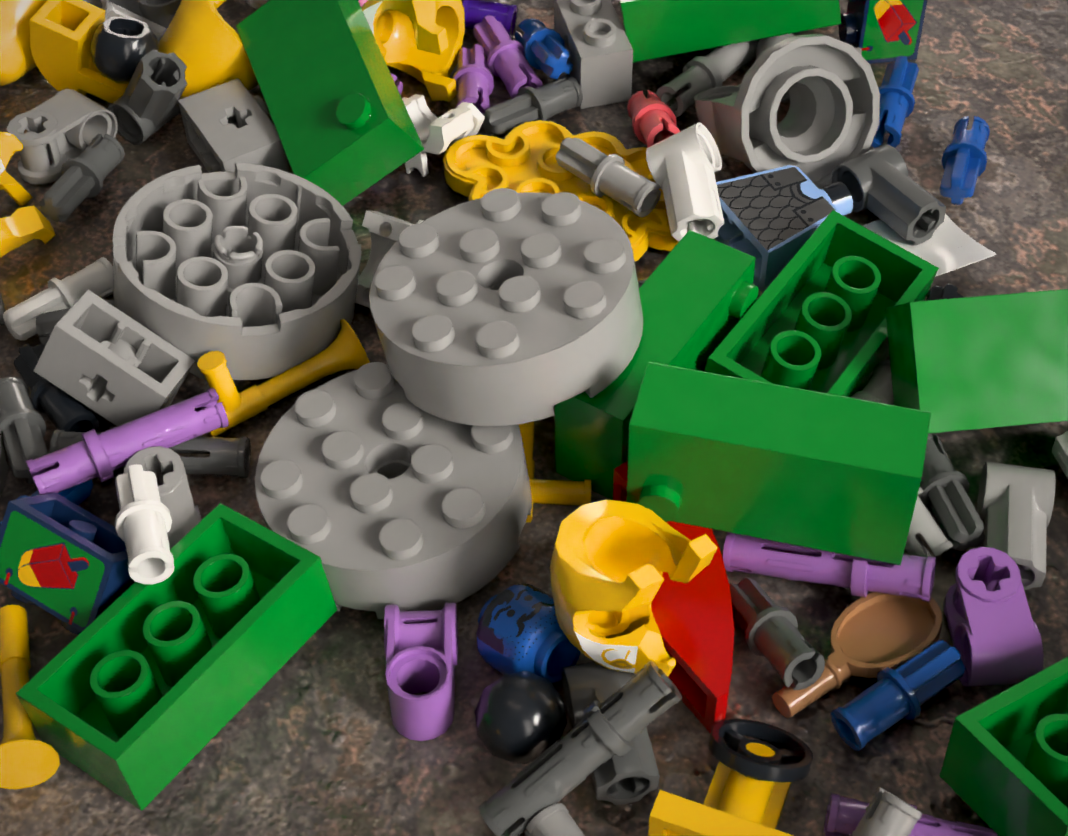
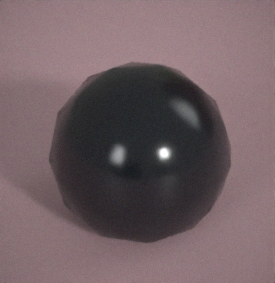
[90,16,159,84]
[474,671,567,764]

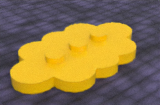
[443,120,679,262]

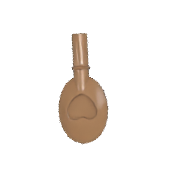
[772,592,942,718]

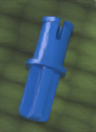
[515,18,574,80]
[871,56,919,148]
[939,116,990,205]
[830,640,966,751]

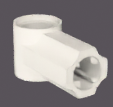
[646,123,725,241]

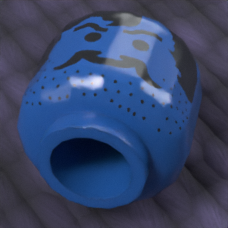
[476,583,581,683]

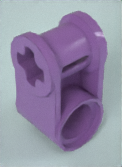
[943,547,1044,687]
[384,603,458,741]

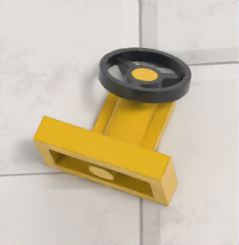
[648,719,813,836]

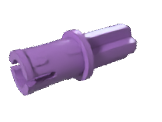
[473,15,542,98]
[453,44,494,114]

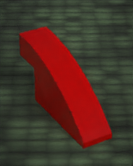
[613,461,734,733]

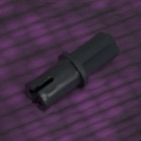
[14,344,99,432]

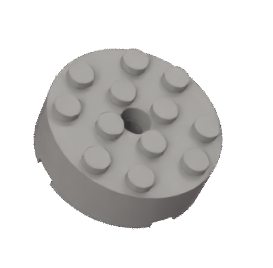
[113,163,362,380]
[369,188,644,426]
[255,362,532,619]

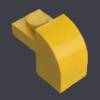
[29,0,128,103]

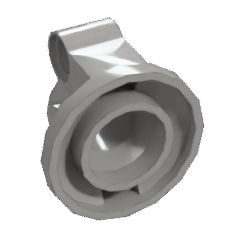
[694,34,880,188]

